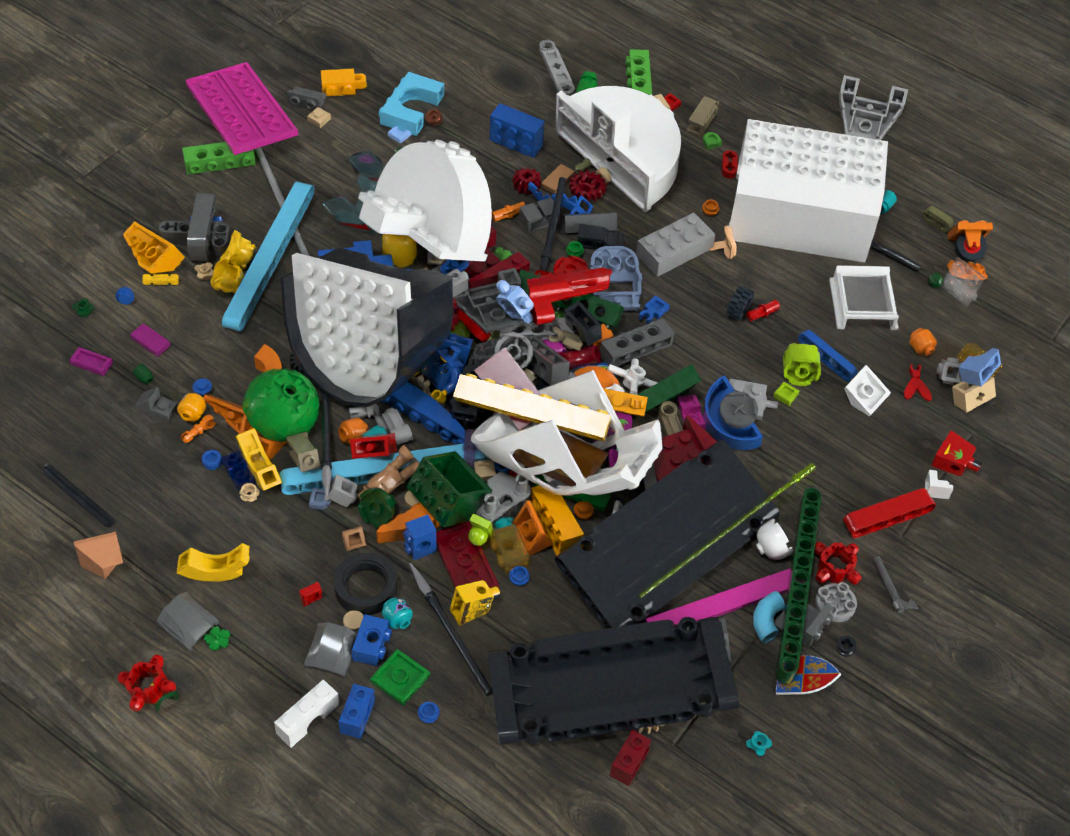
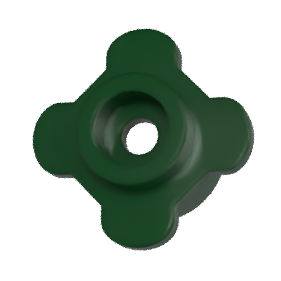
[72,298,94,317]

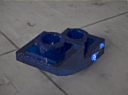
[221,450,257,492]

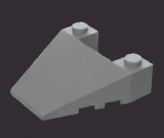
[838,75,908,140]

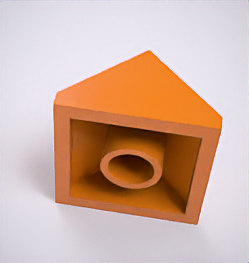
[512,501,553,557]

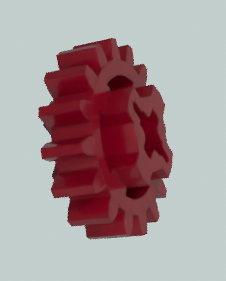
[569,170,607,202]

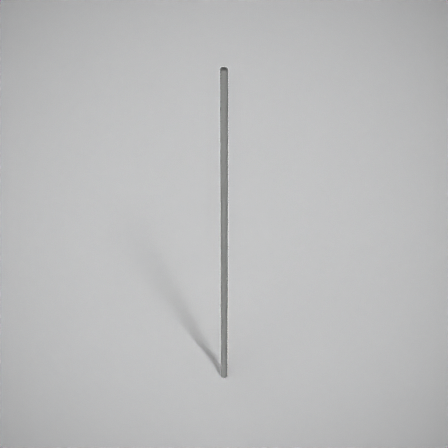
[255,147,388,432]

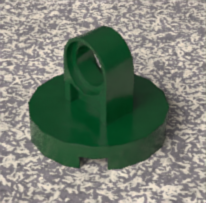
[358,487,397,528]

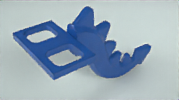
[528,182,594,214]

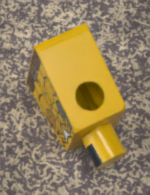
[449,580,500,626]

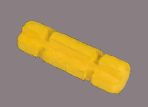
[142,274,179,285]

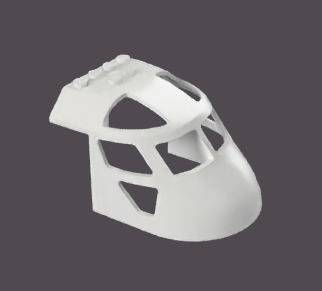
[471,370,662,495]

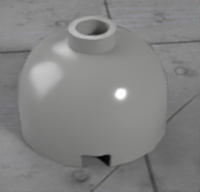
[495,333,534,369]

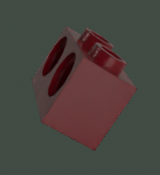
[610,730,652,786]

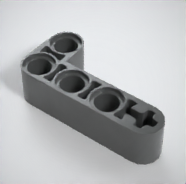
[187,193,216,262]
[159,221,231,258]

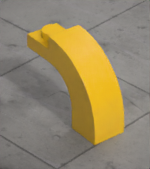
[177,543,250,582]

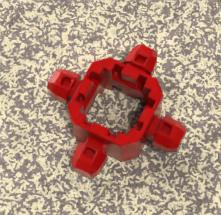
[814,542,862,585]
[117,654,176,712]

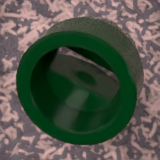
[927,272,944,288]

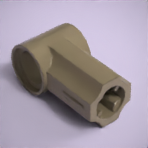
[658,401,683,436]

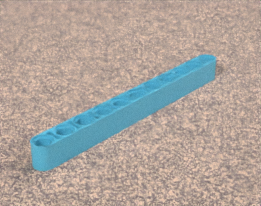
[222,181,314,332]
[279,442,494,495]

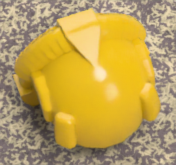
[221,230,256,269]
[211,254,244,293]

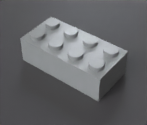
[636,213,715,277]

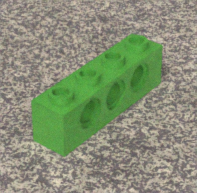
[626,49,652,95]
[182,142,256,175]

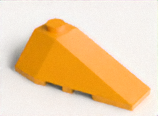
[123,221,185,274]

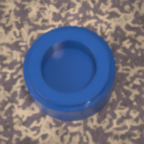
[202,450,222,470]

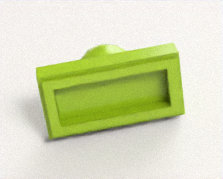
[468,514,495,546]

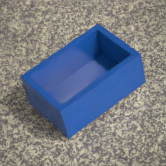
[489,103,545,158]

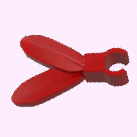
[904,364,932,401]

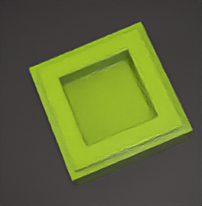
[773,382,799,406]

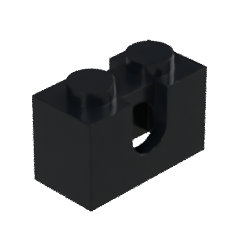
[564,301,602,347]

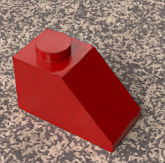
[350,433,397,459]

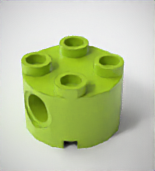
[783,343,821,386]

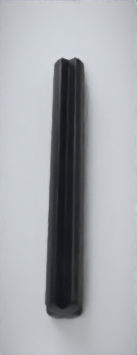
[41,464,114,527]

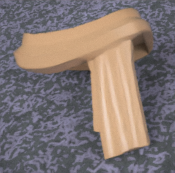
[709,226,736,259]

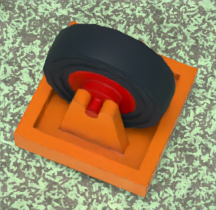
[947,220,993,262]

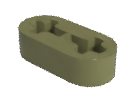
[922,206,954,233]

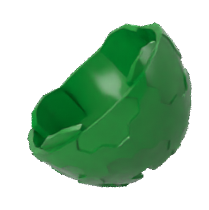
[242,369,319,443]

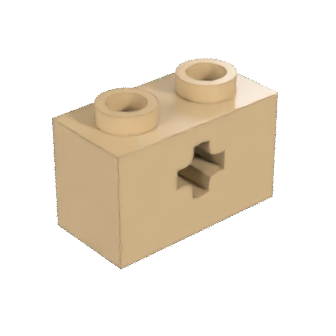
[952,376,996,412]

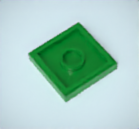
[370,649,430,706]

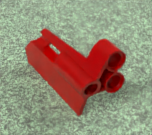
[527,267,612,325]

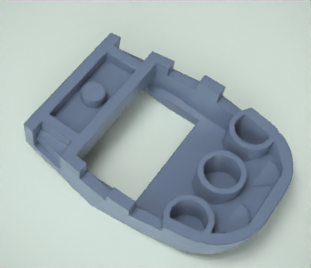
[590,246,642,313]

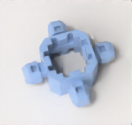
[496,280,534,324]

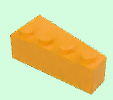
[530,486,584,556]

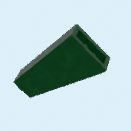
[630,364,702,420]

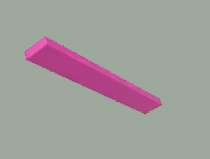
[645,569,801,624]

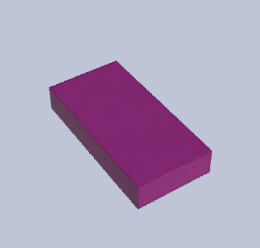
[130,323,171,357]
[69,347,113,376]

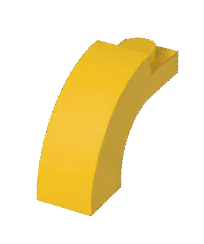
[235,428,282,490]

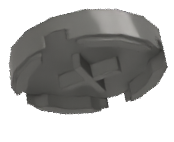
[719,391,758,429]

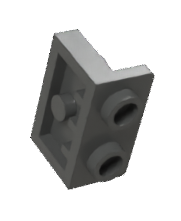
[287,86,326,110]

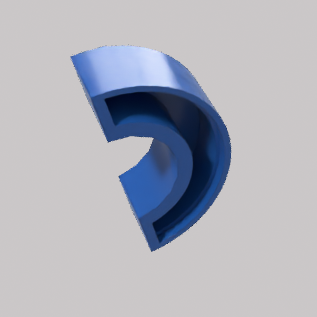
[703,375,763,450]

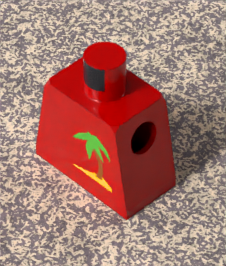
[931,431,982,476]

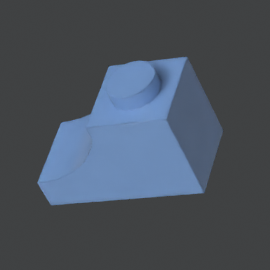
[959,348,1001,387]

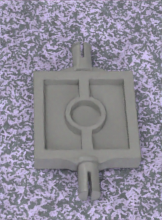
[729,379,778,420]

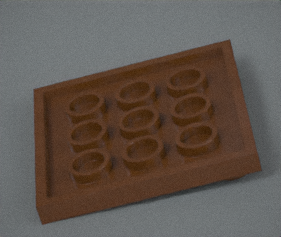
[513,423,609,487]

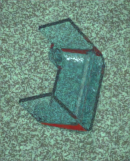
[323,150,385,233]

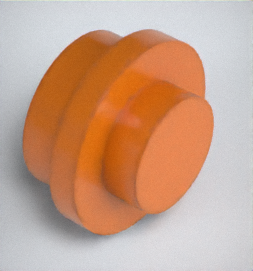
[702,199,719,216]
[574,501,594,520]

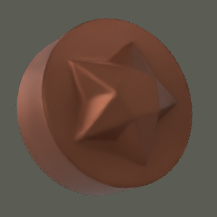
[425,109,443,126]

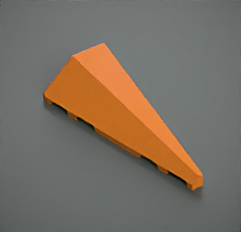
[203,395,287,460]

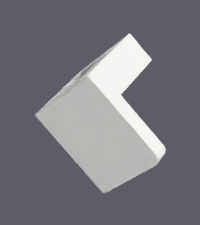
[925,470,953,499]

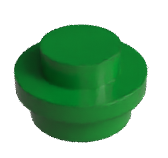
[566,241,584,257]

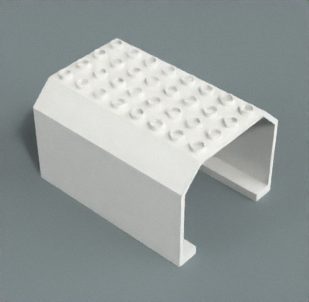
[729,119,888,263]

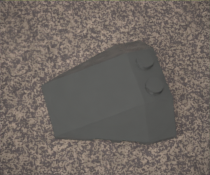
[453,268,521,333]

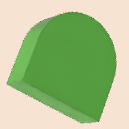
[703,132,723,150]

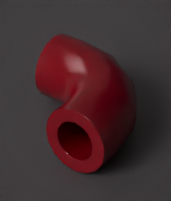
[558,345,601,370]

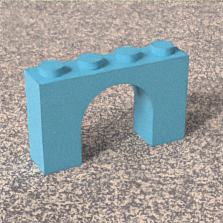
[378,72,444,136]

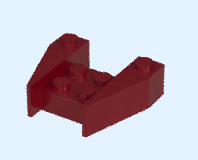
[444,225,530,289]
[653,415,717,482]

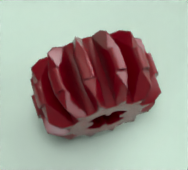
[512,167,542,195]

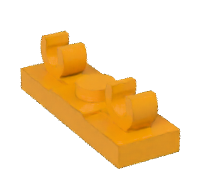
[603,388,648,417]

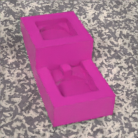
[677,394,706,430]

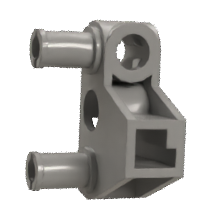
[476,472,531,529]

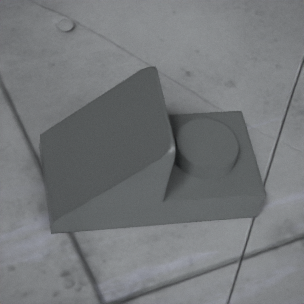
[134,387,178,421]

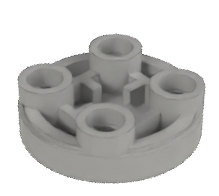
[815,582,857,622]

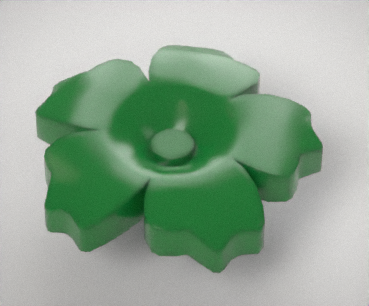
[204,626,230,651]

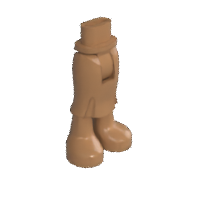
[358,445,419,499]

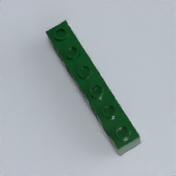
[519,269,624,329]

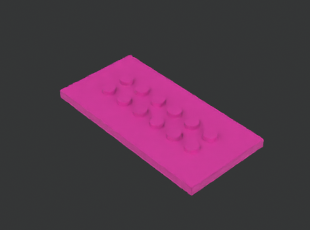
[185,62,298,155]

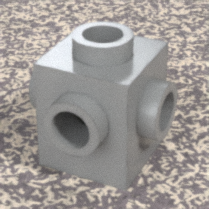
[936,357,961,385]

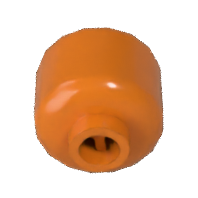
[909,328,937,356]
[338,417,368,445]

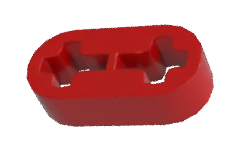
[721,150,738,179]

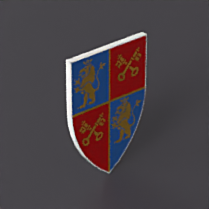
[776,656,841,695]

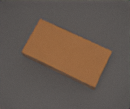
[541,164,575,194]

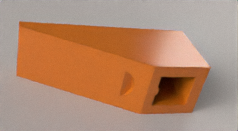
[376,503,440,543]

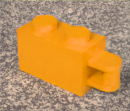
[321,69,367,96]

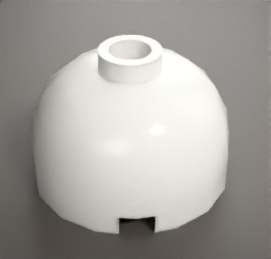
[756,519,793,560]

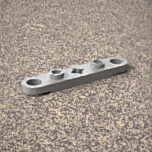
[539,40,575,96]

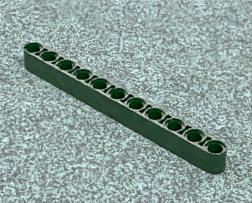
[775,488,821,684]

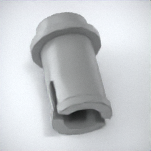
[349,405,374,419]

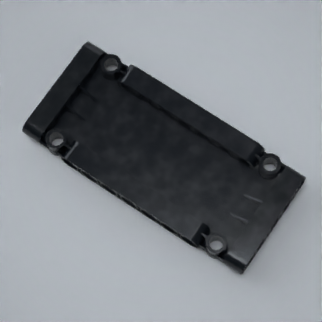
[555,439,780,629]
[487,616,739,745]

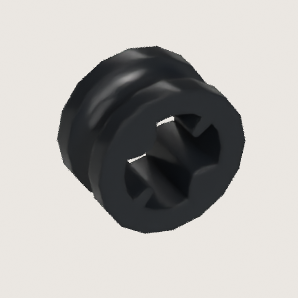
[836,636,857,657]

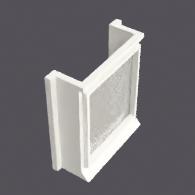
[829,266,899,330]

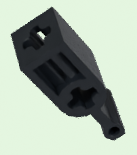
[577,224,624,250]

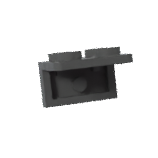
[775,598,834,648]

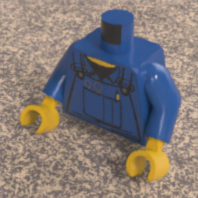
[415,345,464,404]

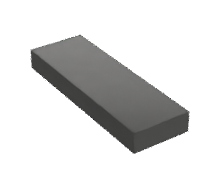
[564,212,617,233]

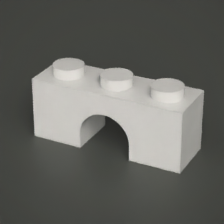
[274,680,339,748]

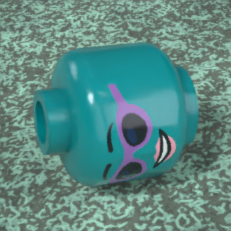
[382,598,413,629]

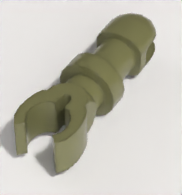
[575,158,592,173]

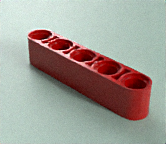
[843,488,936,538]

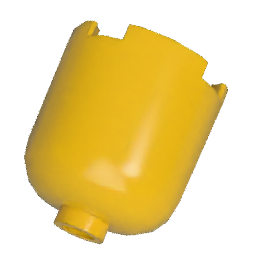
[382,234,417,268]

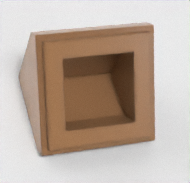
[342,526,366,551]

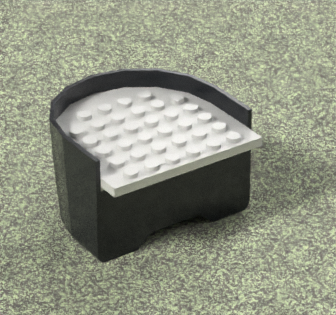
[280,248,454,407]

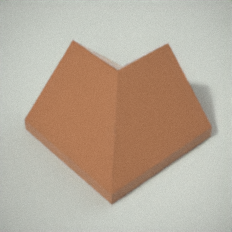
[74,532,123,579]

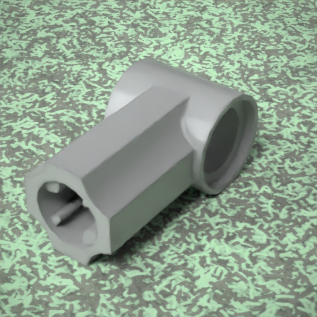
[382,408,413,445]

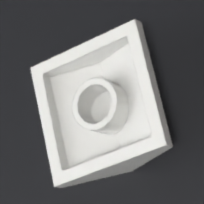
[844,365,891,416]

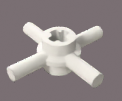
[607,359,657,395]

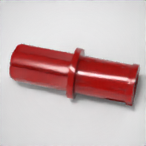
[746,300,780,321]

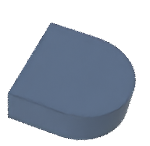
[309,488,331,510]

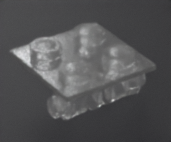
[941,257,985,306]

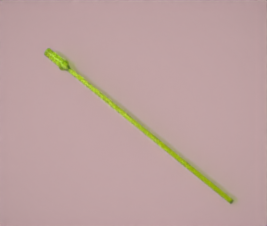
[638,463,816,599]

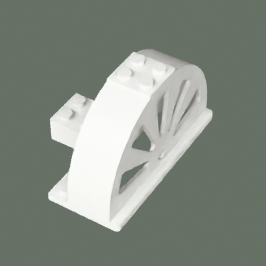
[556,86,681,212]
[358,140,492,261]

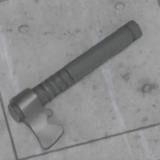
[873,556,918,613]

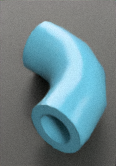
[753,591,785,644]

